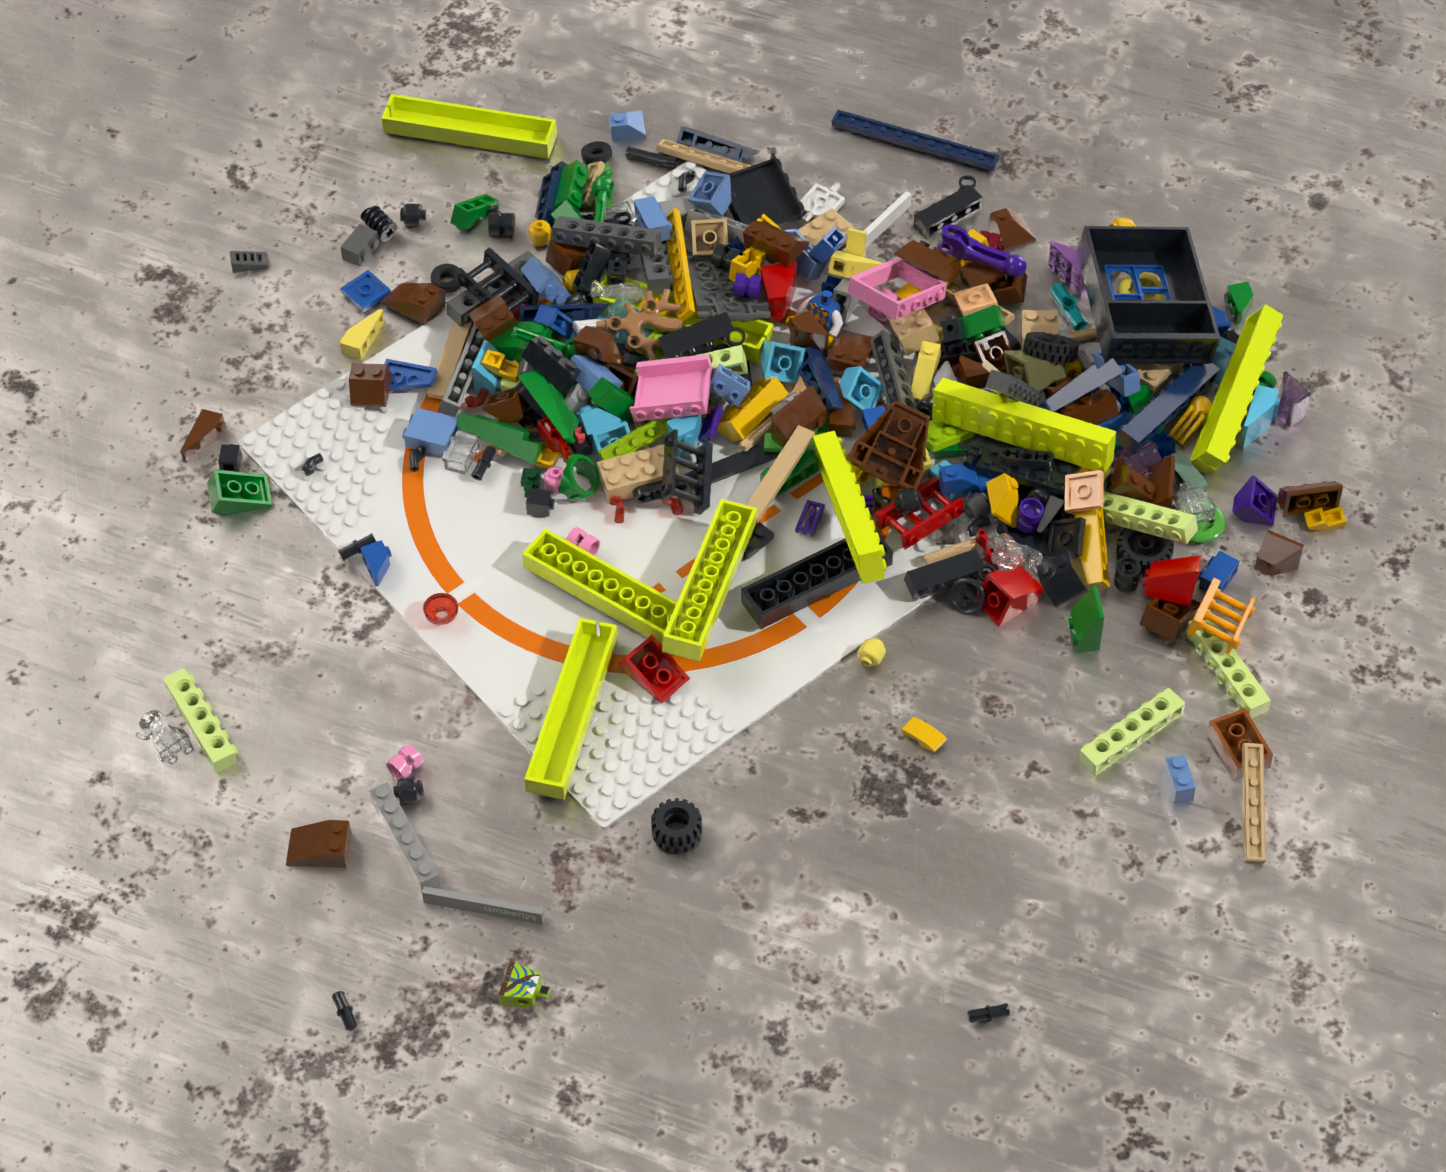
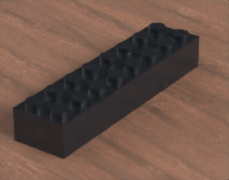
[741,528,893,629]

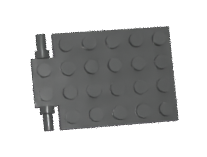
[687,256,771,322]

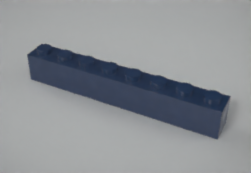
[1116,363,1220,454]

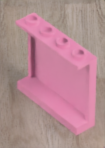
[630,354,713,422]

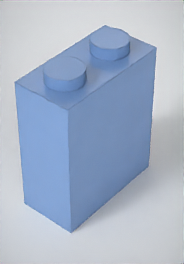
[521,256,571,304]
[570,355,623,392]
[402,408,460,457]

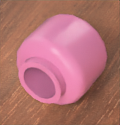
[544,467,564,495]

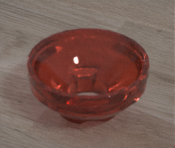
[423,593,458,625]

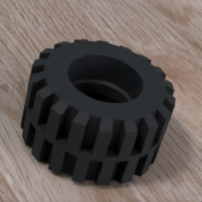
[651,798,702,854]

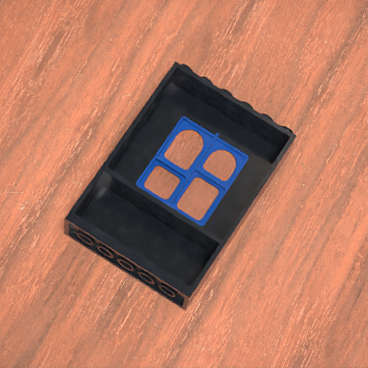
[1077,226,1220,364]

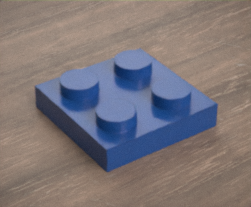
[340,270,391,313]

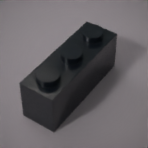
[521,336,581,391]

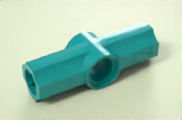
[1049,283,1088,331]

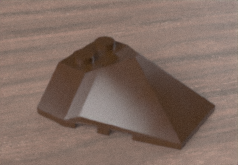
[847,400,930,490]

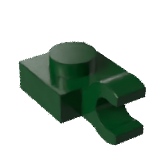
[520,468,542,498]

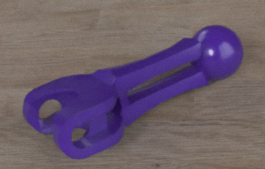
[937,224,1027,278]

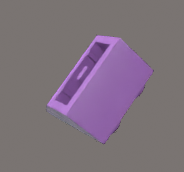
[1048,241,1087,298]

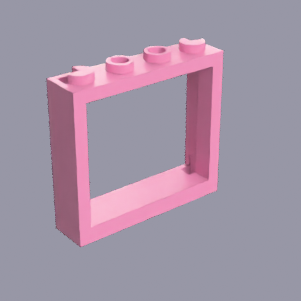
[848,257,947,320]

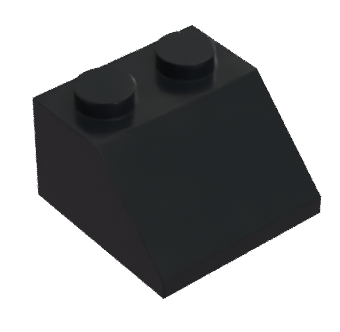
[1037,550,1088,607]

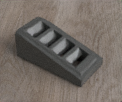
[230,251,268,272]
[1037,495,1065,533]

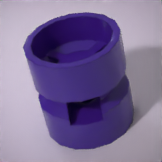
[733,272,762,300]
[1016,498,1044,533]

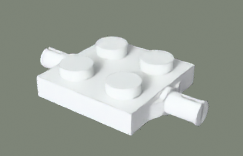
[800,182,845,224]

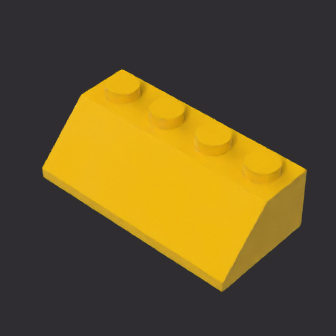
[717,377,789,442]

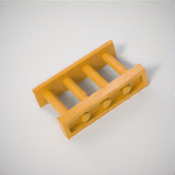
[1187,578,1255,655]

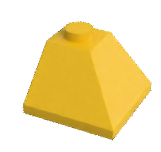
[986,473,1019,528]

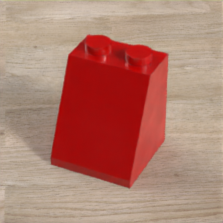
[760,262,797,322]
[1142,555,1201,606]
[974,564,1044,627]

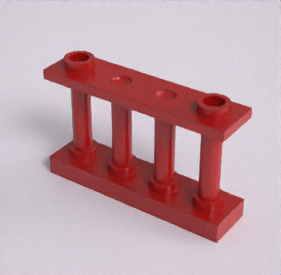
[875,476,964,550]

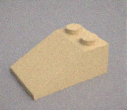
[1021,310,1059,350]

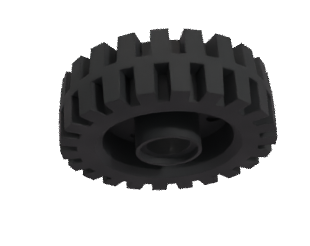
[1023,332,1079,363]
[1116,527,1174,575]

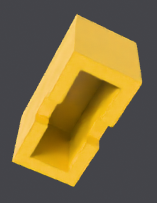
[729,247,766,281]

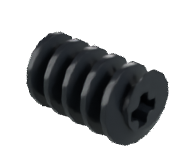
[360,205,397,242]

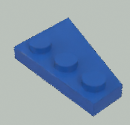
[384,358,438,391]

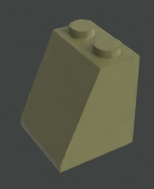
[1004,350,1066,391]

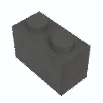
[340,224,379,266]

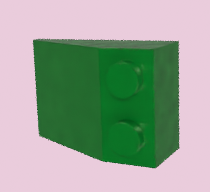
[490,322,552,362]
[207,470,272,515]
[1067,585,1104,653]

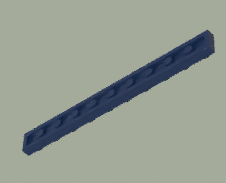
[831,110,1000,172]

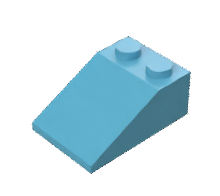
[1240,385,1281,450]

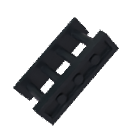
[457,247,539,311]
[660,429,713,515]

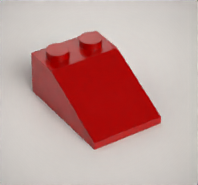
[618,634,690,704]

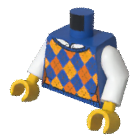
[786,290,843,348]

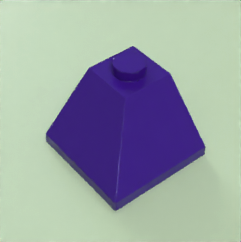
[1232,475,1277,526]

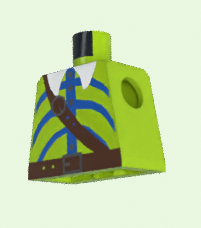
[498,961,551,1008]

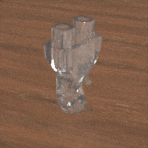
[590,280,648,304]
[987,533,1043,575]
[136,710,194,765]

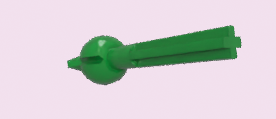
[591,170,615,222]
[511,327,586,360]

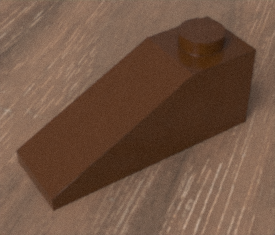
[829,381,856,437]
[180,409,226,463]

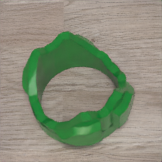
[558,454,600,502]

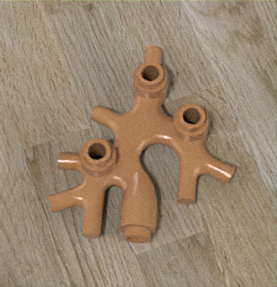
[596,289,682,361]

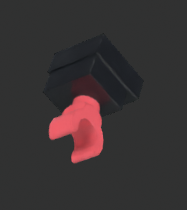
[570,427,592,456]

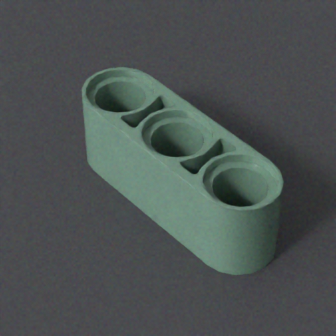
[1162,450,1208,499]

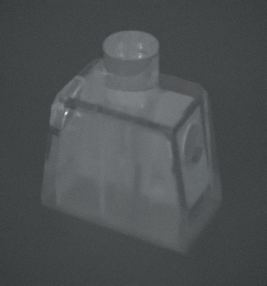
[1175,482,1217,523]

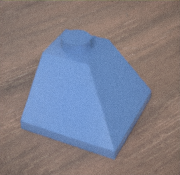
[608,110,646,141]
[687,171,731,216]

